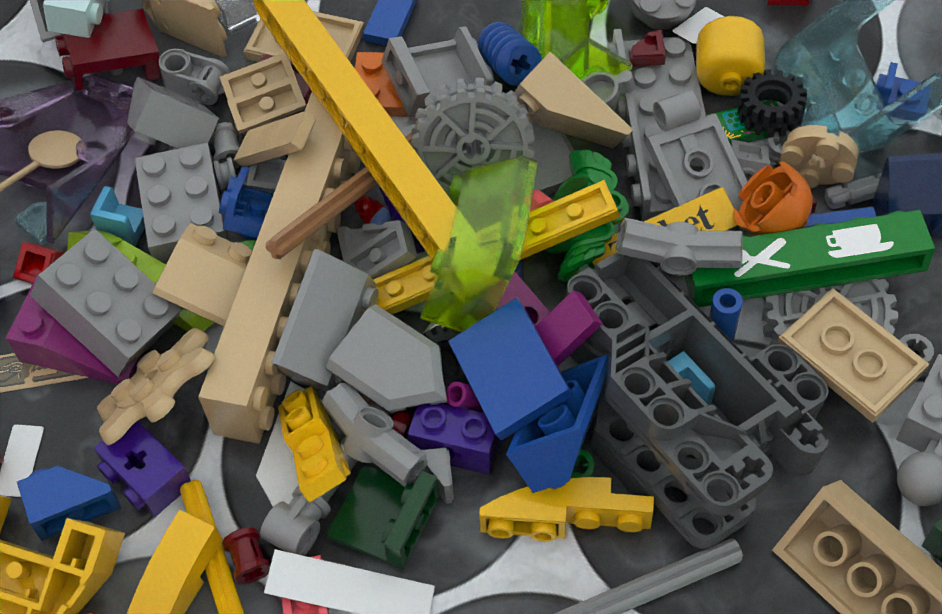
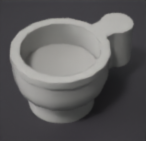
[582,70,635,111]

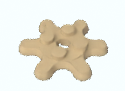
[97,328,215,445]

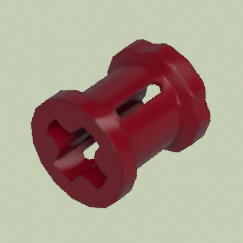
[222,527,271,584]

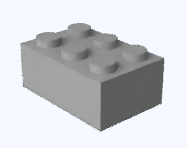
[134,142,229,264]
[30,228,182,377]

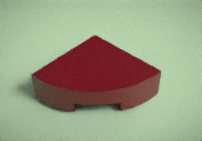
[629,30,666,67]

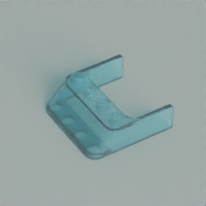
[775,0,942,156]

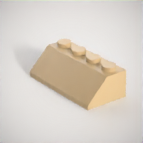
[772,480,942,614]

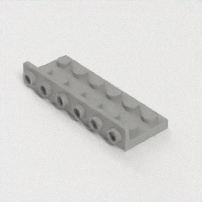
[607,29,706,221]

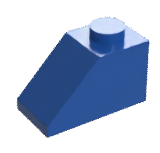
[17,466,121,541]

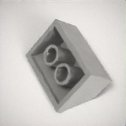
[271,249,378,392]

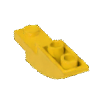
[278,386,351,503]
[479,477,654,542]

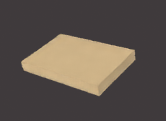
[243,11,365,62]
[777,288,929,423]

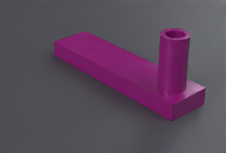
[446,290,603,413]

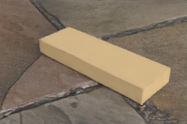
[233,111,316,167]

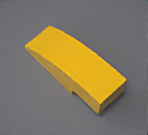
[127,509,223,614]

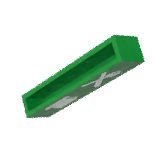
[684,210,935,307]

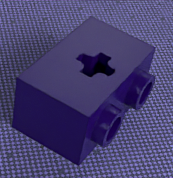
[408,403,500,475]
[93,420,191,517]

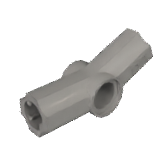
[616,218,743,276]
[322,383,428,487]

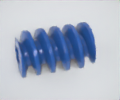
[478,22,542,86]

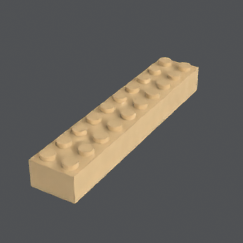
[198,92,361,444]

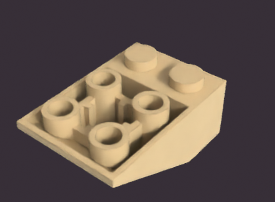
[141,0,227,58]

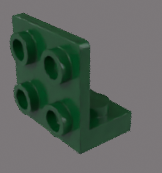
[328,465,439,570]

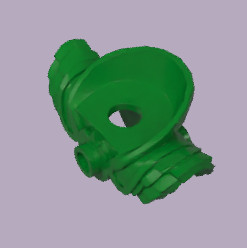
[545,149,629,283]

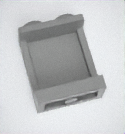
[381,26,494,117]

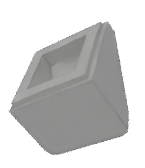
[421,447,454,504]

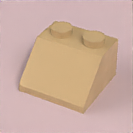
[152,223,252,326]

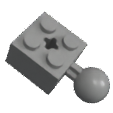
[896,354,942,507]

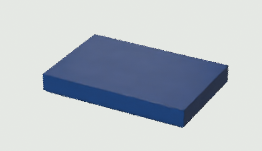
[448,297,573,441]

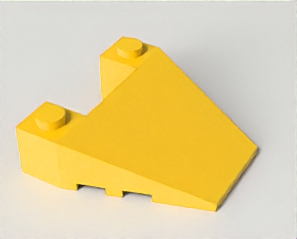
[0,495,125,614]

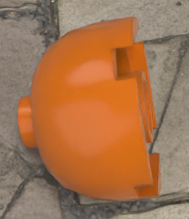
[733,161,813,236]

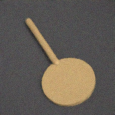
[0,130,84,192]

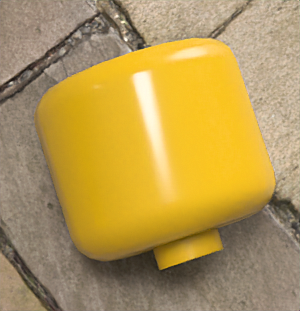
[696,16,766,96]

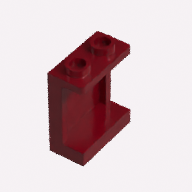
[55,8,161,91]

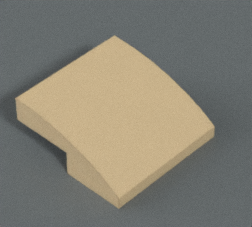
[219,52,307,134]

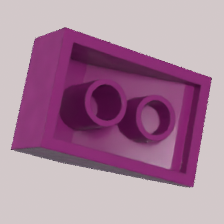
[6,273,142,384]

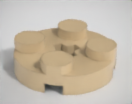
[780,125,859,188]

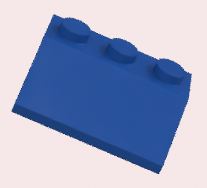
[506,354,609,493]

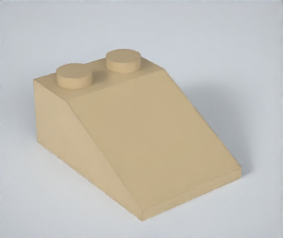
[514,52,633,149]

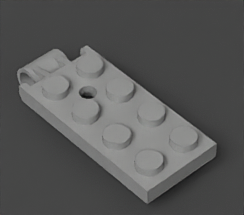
[644,90,752,237]

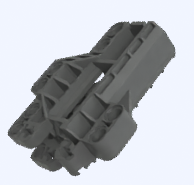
[564,252,829,549]

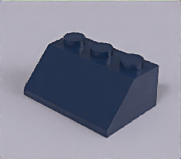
[872,153,942,237]

